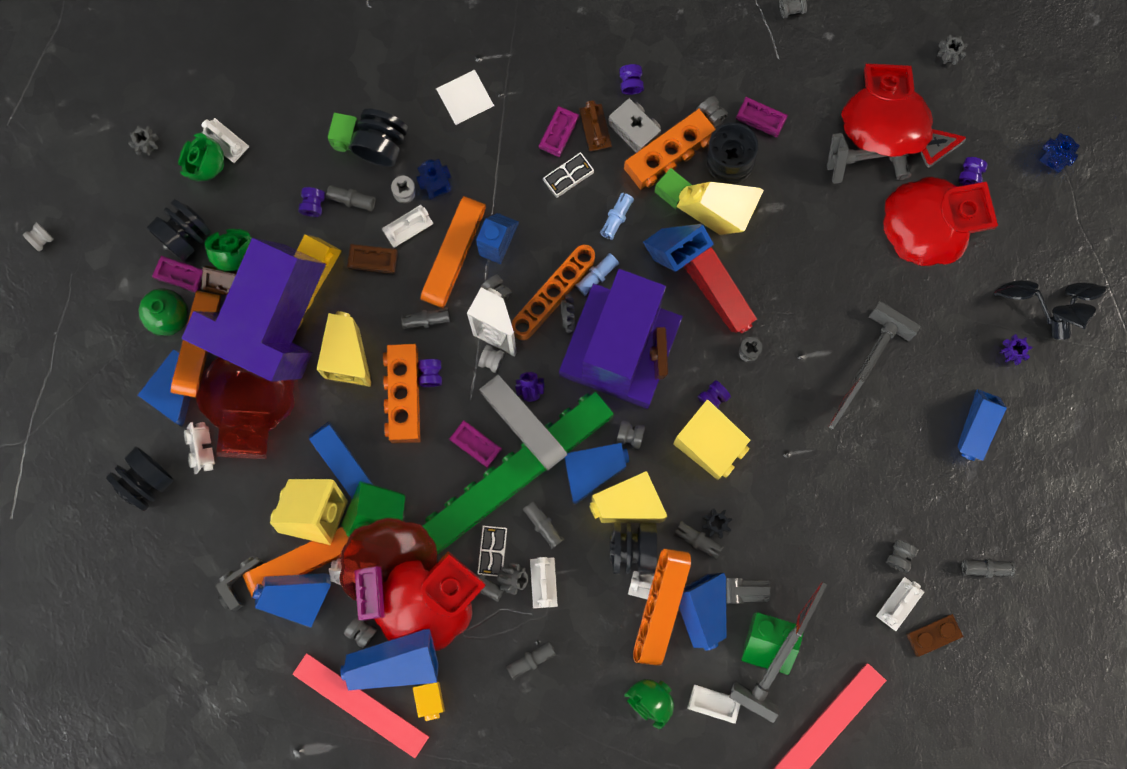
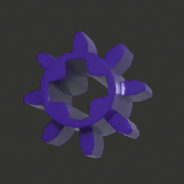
[1000,334,1032,365]
[515,372,545,402]

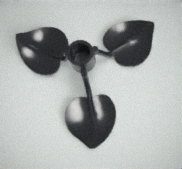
[994,280,1107,340]

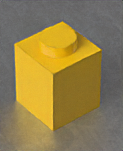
[413,682,445,721]

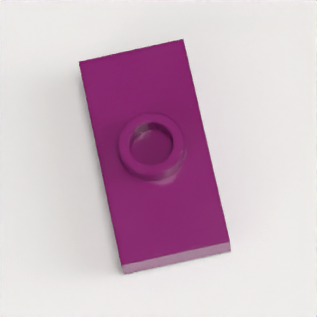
[736,97,788,138]
[539,106,579,157]
[152,255,203,293]
[449,420,502,468]
[355,566,385,621]

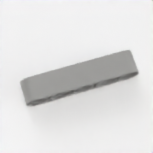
[479,375,567,470]

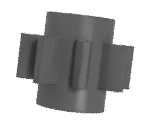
[937,35,968,65]
[128,126,159,156]
[498,562,528,595]

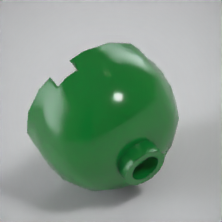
[178,133,224,182]
[204,229,252,272]
[138,288,188,336]
[624,679,674,729]

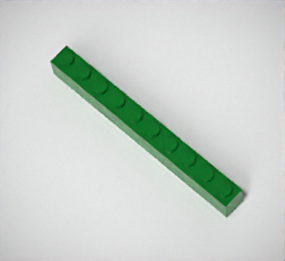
[403,392,614,566]

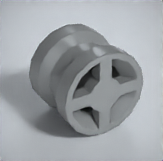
[391,176,416,204]
[22,222,54,252]
[478,344,505,374]

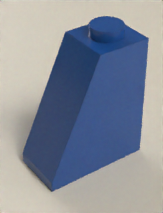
[476,213,519,264]
[643,224,714,272]
[138,349,191,427]
[957,389,1007,461]
[564,443,629,504]
[252,573,331,627]
[679,573,727,651]

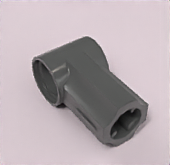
[726,578,770,604]

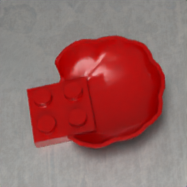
[841,63,933,157]
[884,177,998,266]
[374,552,486,651]

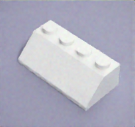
[467,287,517,357]

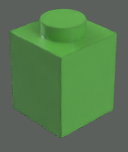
[328,113,359,152]
[654,168,692,209]

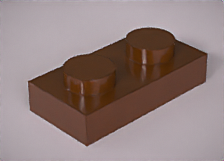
[906,614,963,657]

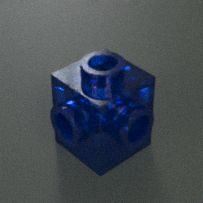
[1039,133,1080,173]
[416,159,451,200]

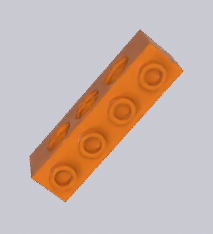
[624,109,716,190]
[383,344,420,443]

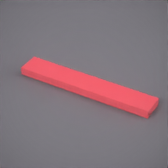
[292,653,430,758]
[773,663,887,769]

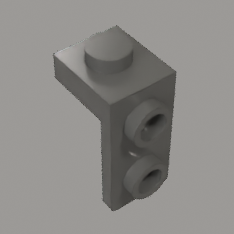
[215,557,264,611]

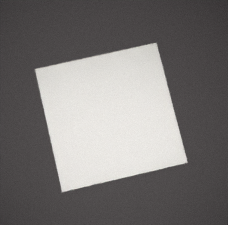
[436,70,494,125]

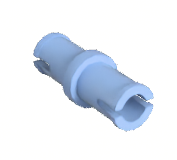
[600,193,634,240]
[575,253,619,296]

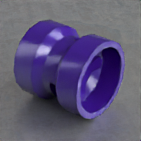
[619,64,644,95]
[958,157,988,186]
[298,187,325,217]
[418,359,442,387]
[697,380,731,409]

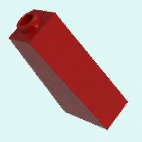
[683,247,757,333]

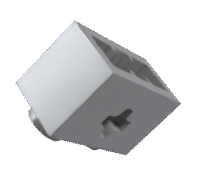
[608,98,661,153]

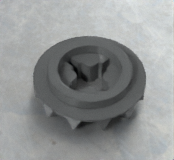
[561,294,575,333]

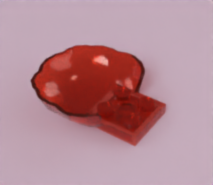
[196,357,295,459]
[339,517,438,620]

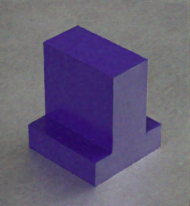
[181,238,326,381]
[559,269,683,409]

